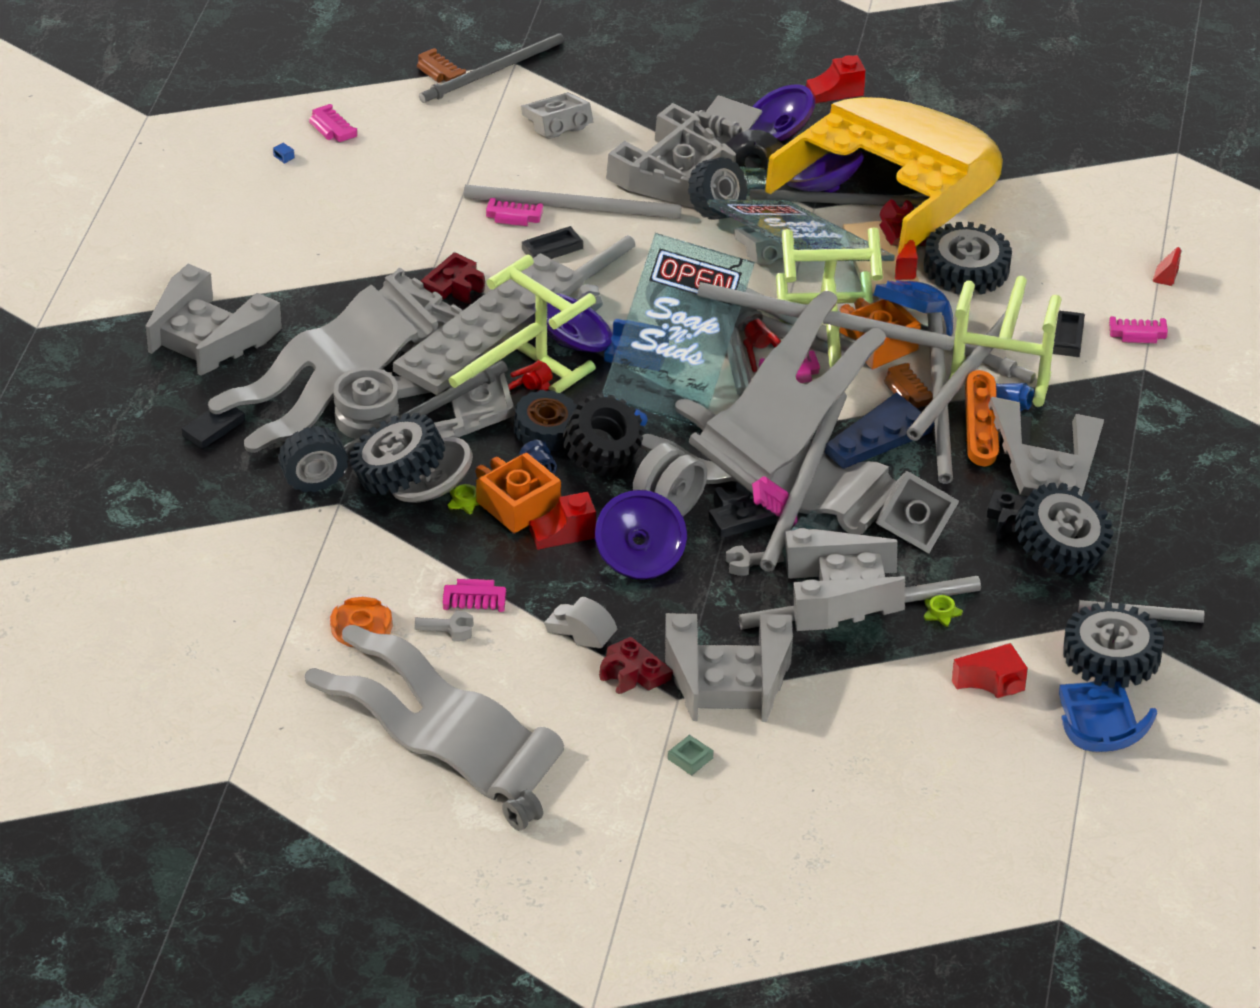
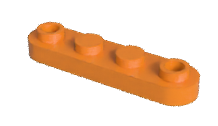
[965,370,999,466]

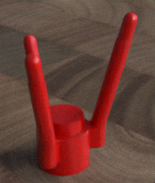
[743,319,781,372]
[508,360,553,392]

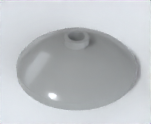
[393,437,473,503]

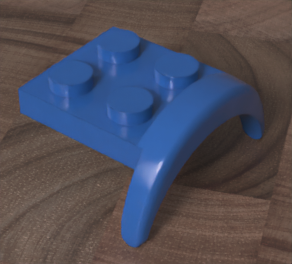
[873,280,953,336]
[1059,681,1157,752]

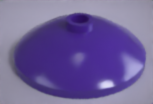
[750,84,815,145]
[787,149,864,192]
[547,293,613,353]
[595,490,687,580]

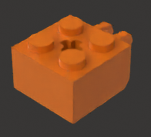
[839,298,921,370]
[475,452,561,534]

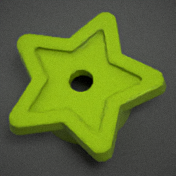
[448,484,480,514]
[924,595,963,627]

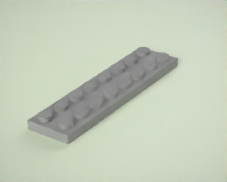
[393,253,584,395]

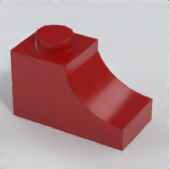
[806,55,866,103]
[529,492,596,549]
[951,643,1028,698]

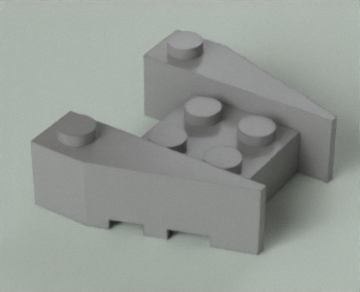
[606,103,736,208]
[146,263,282,376]
[785,528,905,631]
[665,613,793,722]

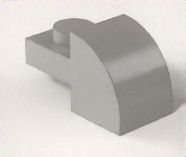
[544,597,617,648]

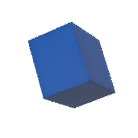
[273,142,295,164]

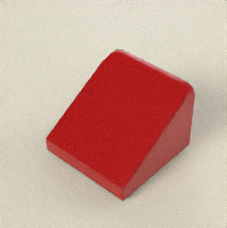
[895,240,918,280]
[1153,247,1182,286]

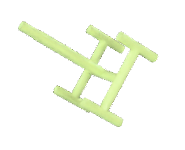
[776,227,883,368]
[449,254,596,393]
[948,276,1062,407]

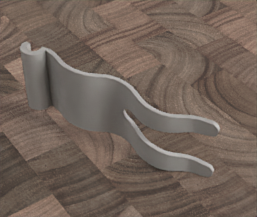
[208,274,438,453]
[689,291,886,494]
[639,399,904,535]
[305,625,564,800]

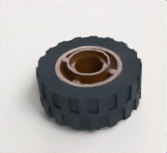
[514,390,577,451]

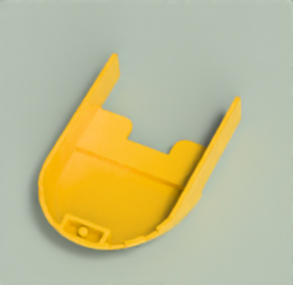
[765,97,1003,254]

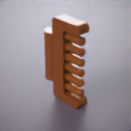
[417,48,466,83]
[884,363,933,408]

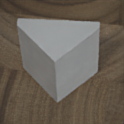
[876,471,959,553]

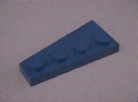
[825,392,934,469]

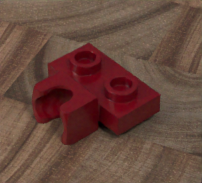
[879,199,929,247]
[421,252,485,304]
[599,637,673,694]

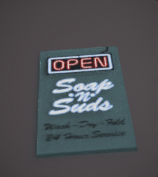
[707,199,895,261]
[602,233,755,427]

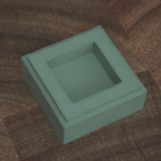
[668,734,714,776]

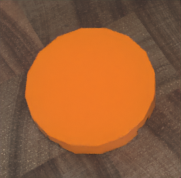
[330,596,393,648]

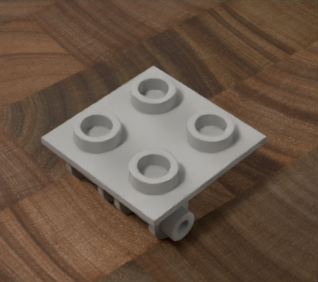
[694,95,763,144]

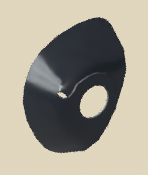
[726,130,784,177]

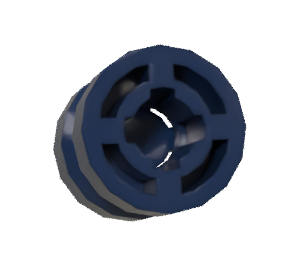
[520,440,557,474]

